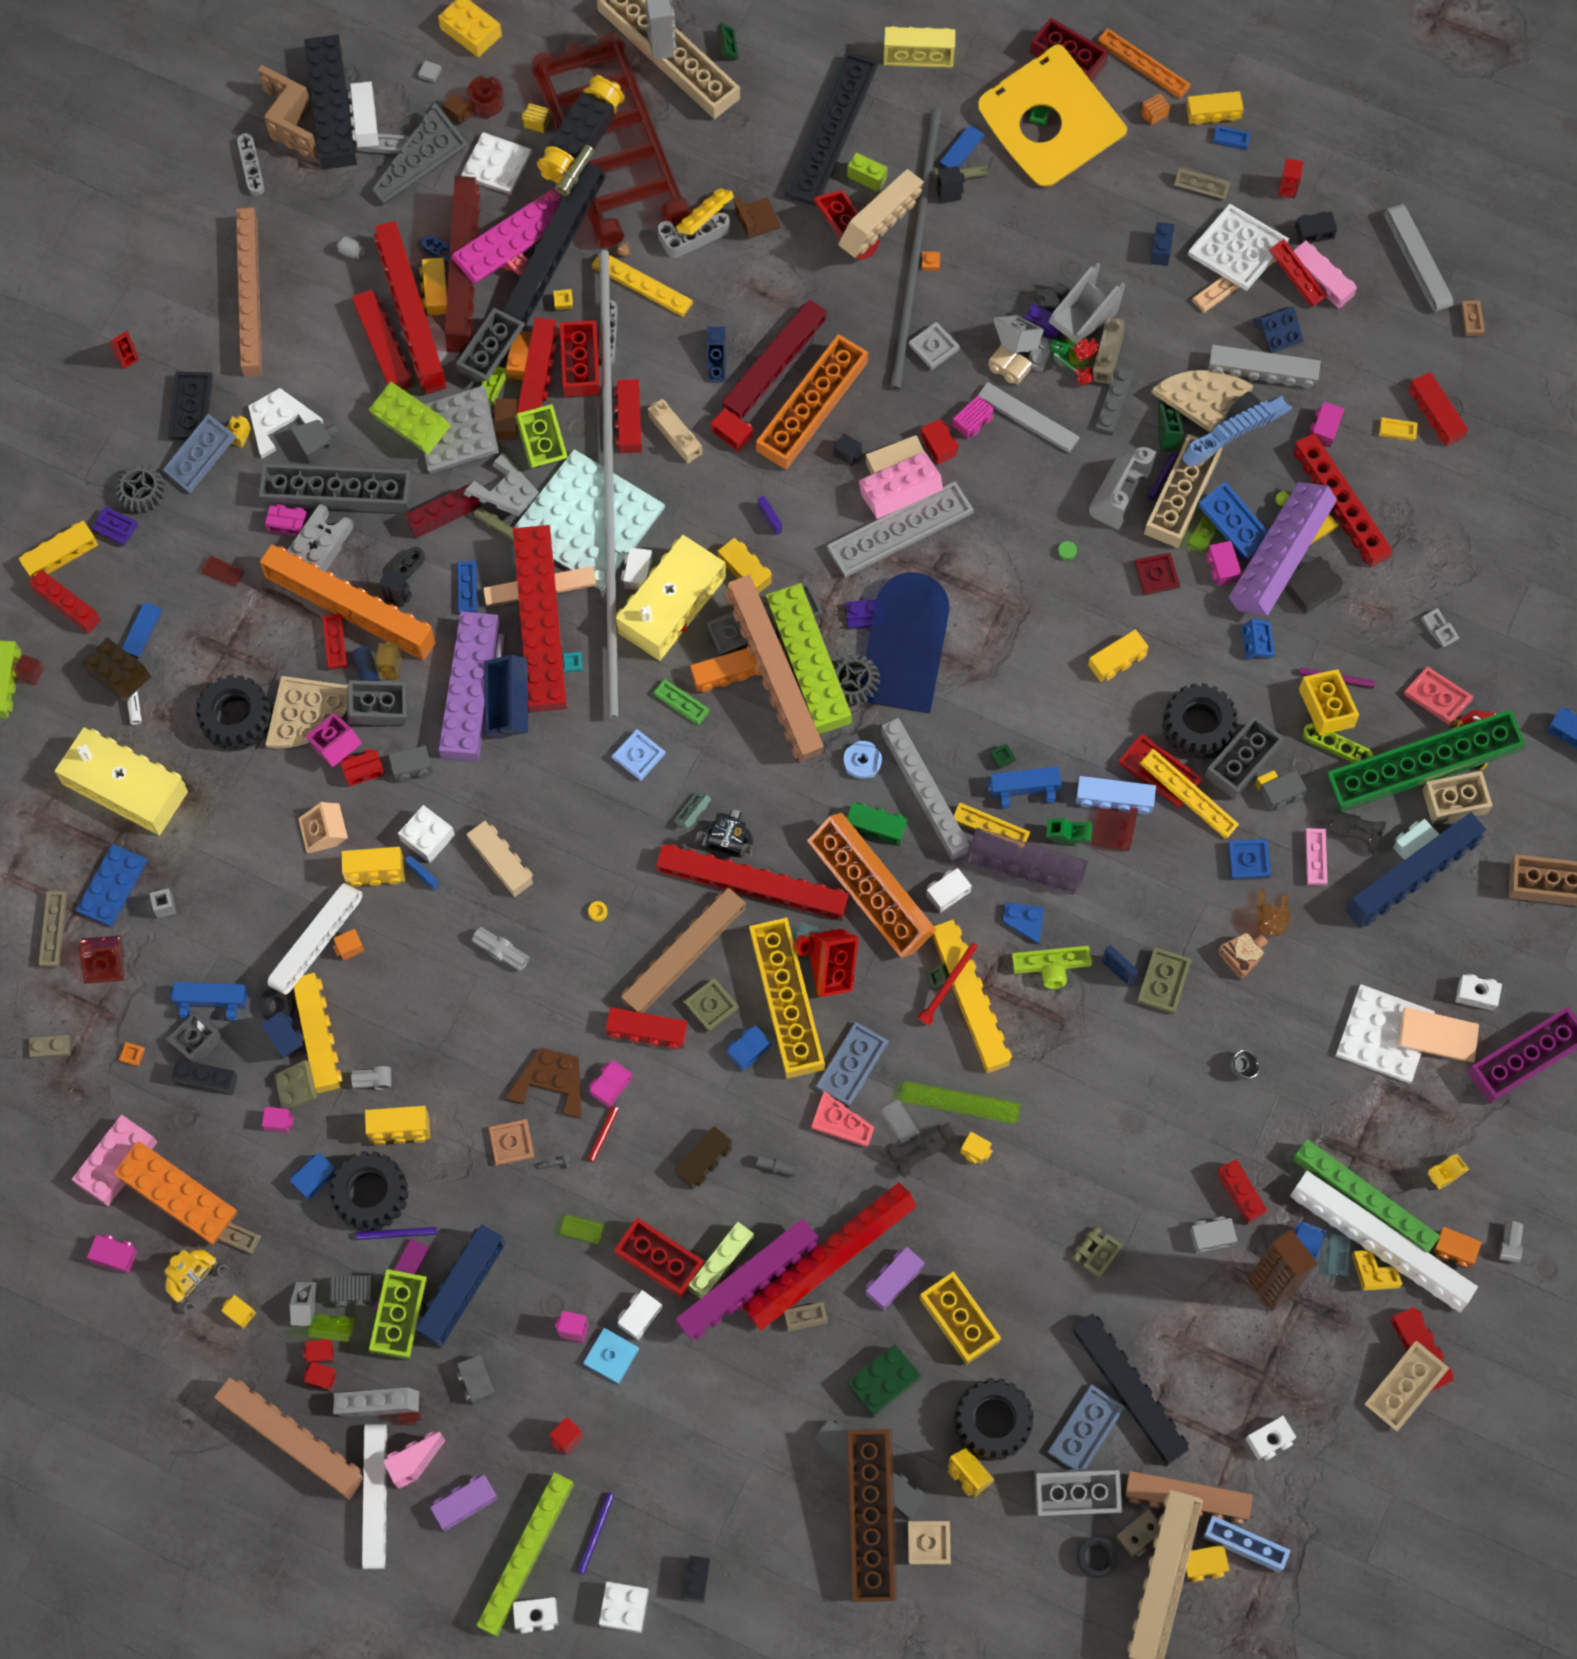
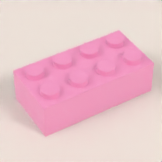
[859,452,943,519]
[72,1115,157,1207]

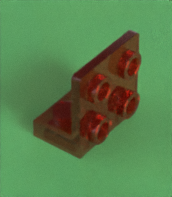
[1092,807,1138,851]

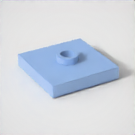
[612,729,666,781]

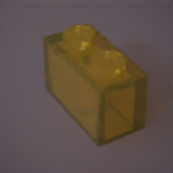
[375,642,402,681]

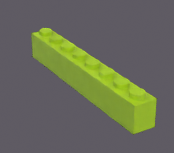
[477,1472,574,1638]

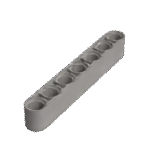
[1384,204,1453,312]

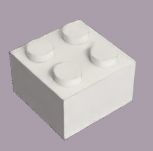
[398,805,455,863]
[599,1582,649,1634]

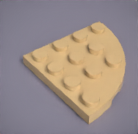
[1152,370,1253,433]
[266,676,347,749]

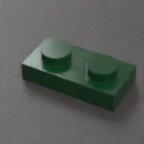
[717,23,739,61]

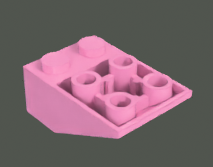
[384,1431,445,1489]

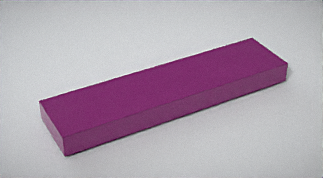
[373,1239,429,1313]

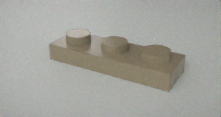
[1174,167,1231,199]

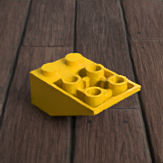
[947,1448,994,1498]

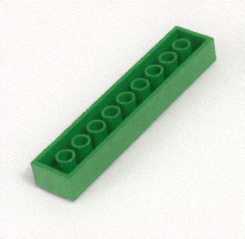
[1328,709,1525,812]

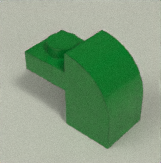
[1046,817,1092,846]

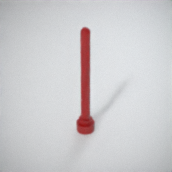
[917,943,977,1026]

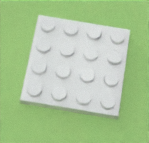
[1188,204,1289,291]
[1336,984,1435,1084]

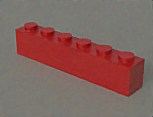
[352,290,413,390]
[517,317,560,414]

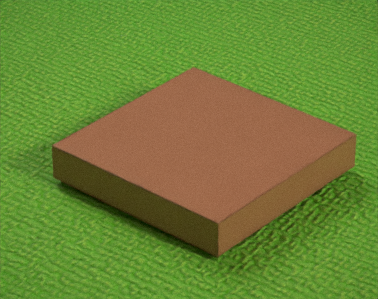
[488,1119,535,1166]

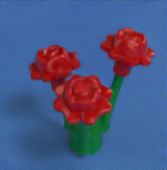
[1050,338,1099,386]

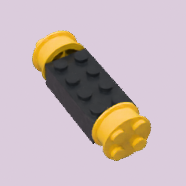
[537,75,624,184]

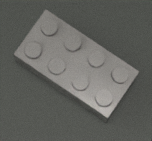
[645,0,676,60]
[1034,1467,1122,1516]

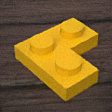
[1351,1250,1402,1290]

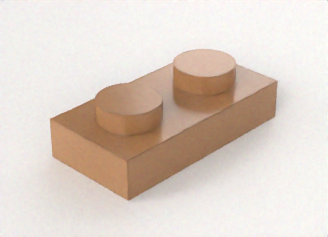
[1461,300,1485,336]

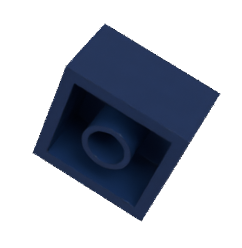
[261,1011,305,1058]

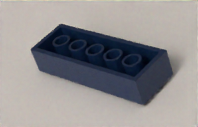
[416,1224,505,1349]

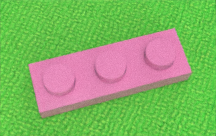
[1305,828,1328,886]

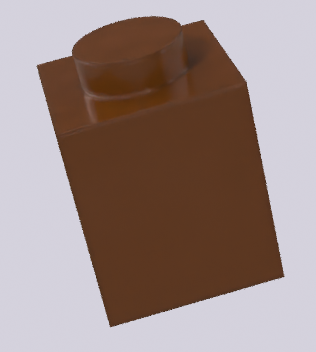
[442,93,471,125]

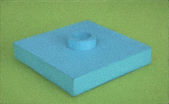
[583,1328,639,1384]

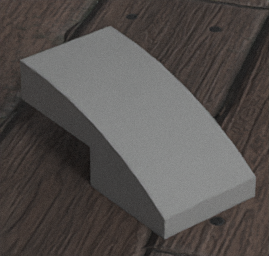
[1420,608,1459,648]

